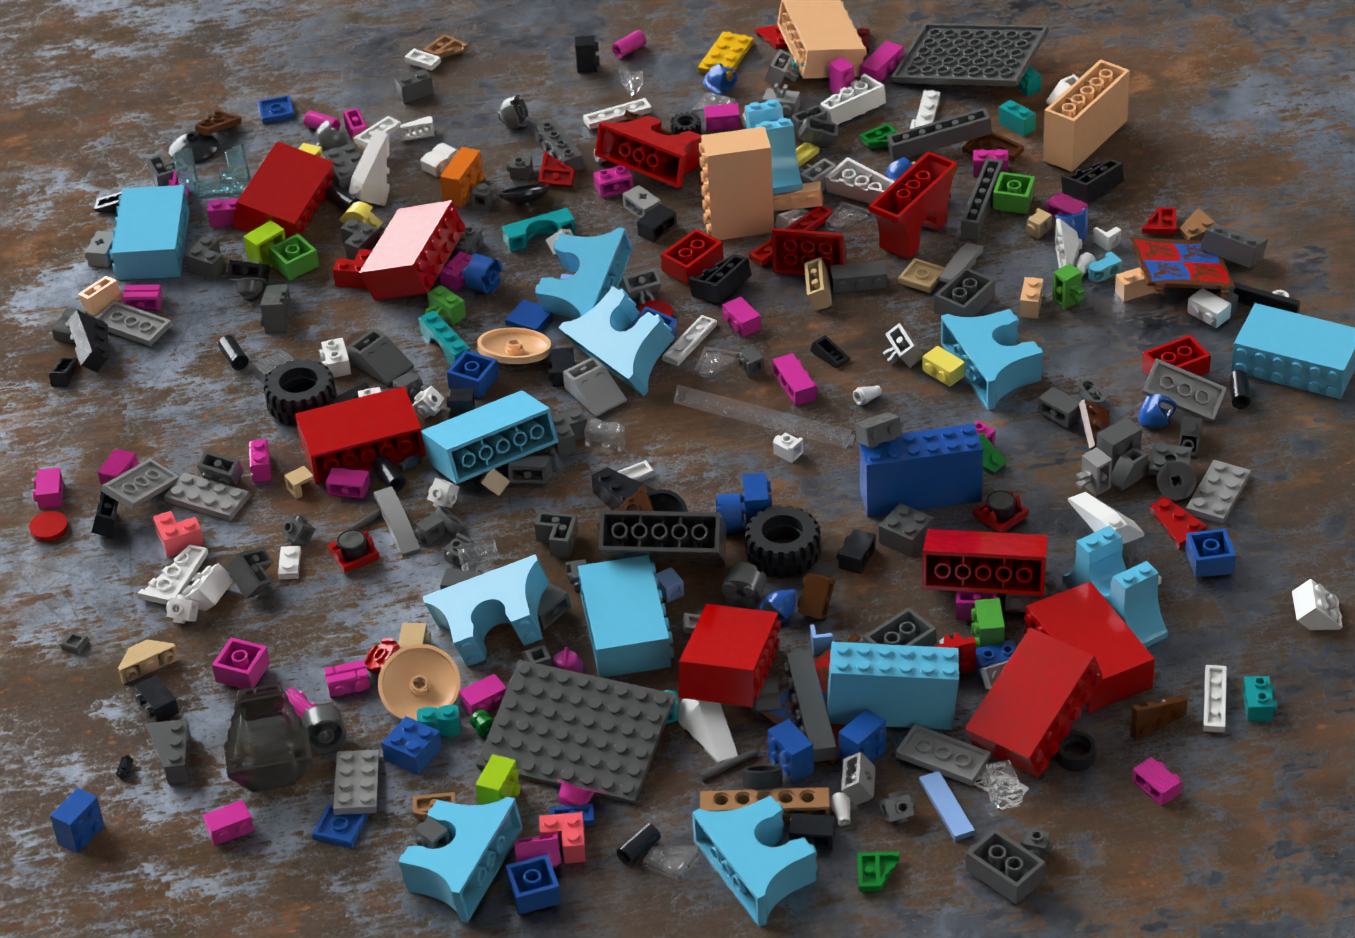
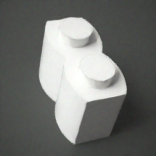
[420,143,458,177]

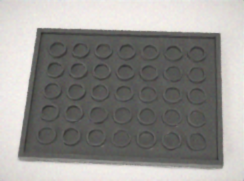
[891,23,1049,87]
[476,660,675,805]

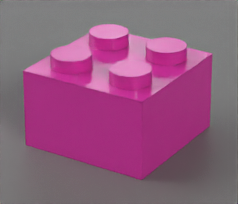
[212,637,270,691]

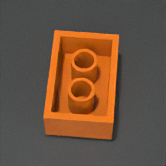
[440,147,484,208]

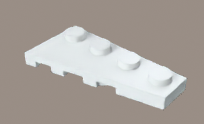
[138,544,208,605]

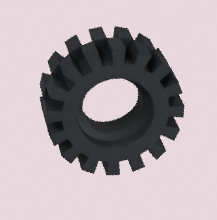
[670,112,701,135]

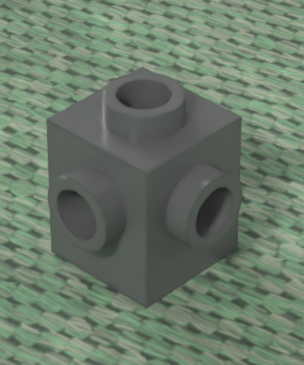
[280,514,316,546]
[879,791,915,823]
[1020,828,1053,862]

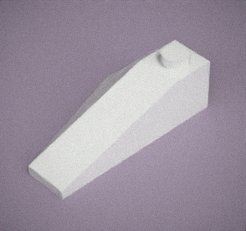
[348,129,389,206]
[1055,219,1082,269]
[1068,492,1144,544]
[678,699,738,764]

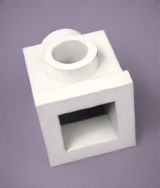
[773,433,804,463]

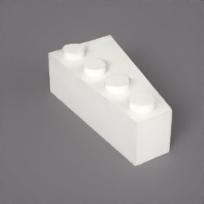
[820,74,886,125]
[824,157,895,204]

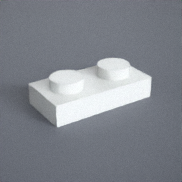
[405,49,441,71]
[278,546,301,580]

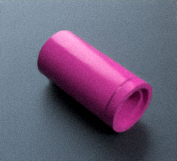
[612,30,647,59]
[304,110,341,131]

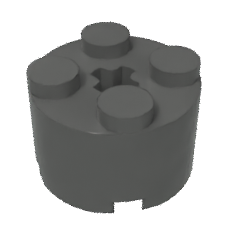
[722,562,767,608]
[301,704,347,753]

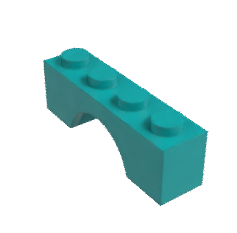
[502,208,576,252]
[418,311,471,366]

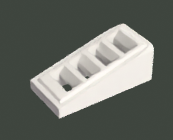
[400,116,435,141]
[775,208,808,229]

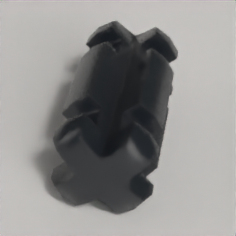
[398,454,421,472]
[116,755,134,780]

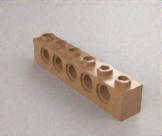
[700,787,830,823]

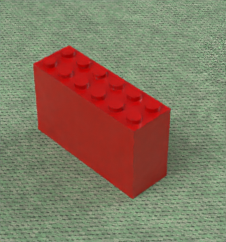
[233,141,335,239]
[359,200,466,301]
[295,386,426,484]
[921,529,1048,596]
[1024,581,1155,713]
[678,604,781,707]
[965,628,1103,778]

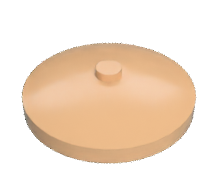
[477,328,551,364]
[378,644,461,721]

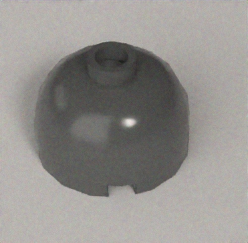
[498,94,529,129]
[315,120,347,152]

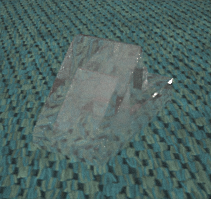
[618,65,644,97]

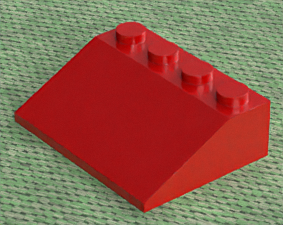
[772,228,847,277]

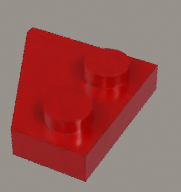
[755,25,788,50]
[538,152,575,188]
[1142,207,1176,235]

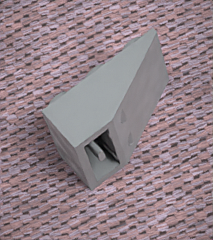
[563,356,627,417]

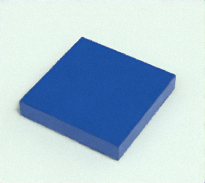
[257,95,295,124]
[505,299,554,332]
[312,804,368,849]

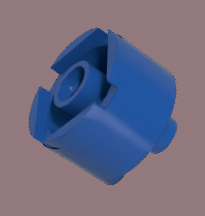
[462,253,503,294]
[716,493,746,533]

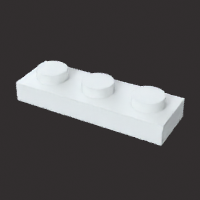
[354,116,401,148]

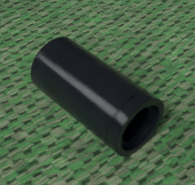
[326,185,361,211]
[218,335,249,370]
[1229,370,1251,409]
[372,455,406,492]
[616,823,661,866]

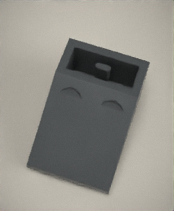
[347,328,414,385]

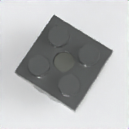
[1148,443,1192,483]

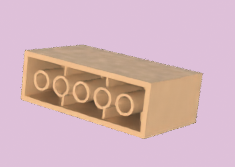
[777,0,866,79]
[1043,59,1130,172]
[699,127,774,240]

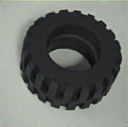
[263,359,337,426]
[745,505,821,578]

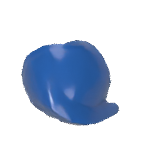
[703,63,738,95]
[886,157,913,181]
[1055,208,1088,242]
[1138,394,1177,428]
[760,589,797,624]

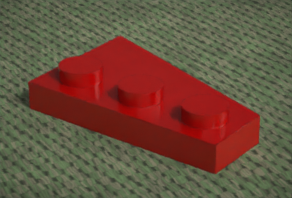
[1150,496,1207,549]

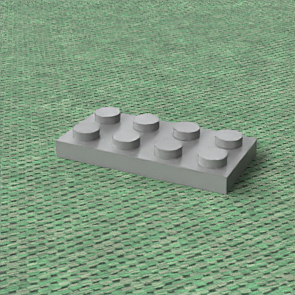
[95,300,172,346]
[1142,358,1227,422]
[101,458,180,510]
[1186,460,1251,524]
[164,473,250,521]
[896,724,991,786]
[333,750,379,815]

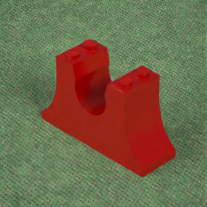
[595,115,702,188]
[868,151,958,259]

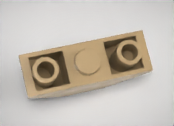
[118,640,179,684]

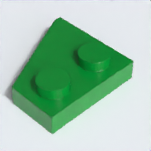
[860,123,898,148]
[978,433,1007,475]
[857,852,900,892]

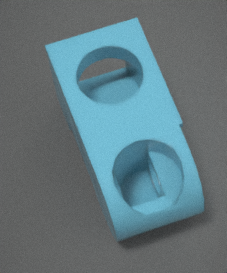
[1088,251,1122,282]

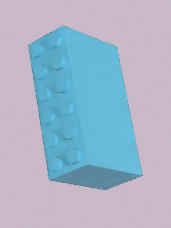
[110,185,190,280]
[1231,303,1355,399]
[421,390,558,484]
[578,555,674,678]
[827,642,959,730]

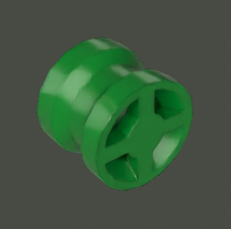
[470,710,494,736]

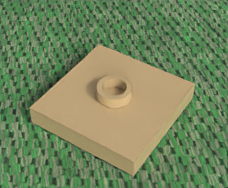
[898,258,945,293]

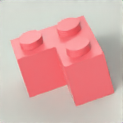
[153,511,205,557]
[539,812,586,864]

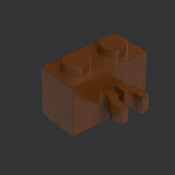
[797,573,836,619]

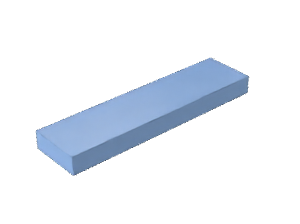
[919,771,975,841]

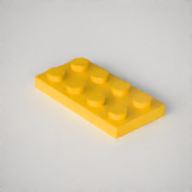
[698,32,754,79]

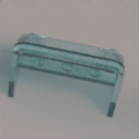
[173,144,251,199]

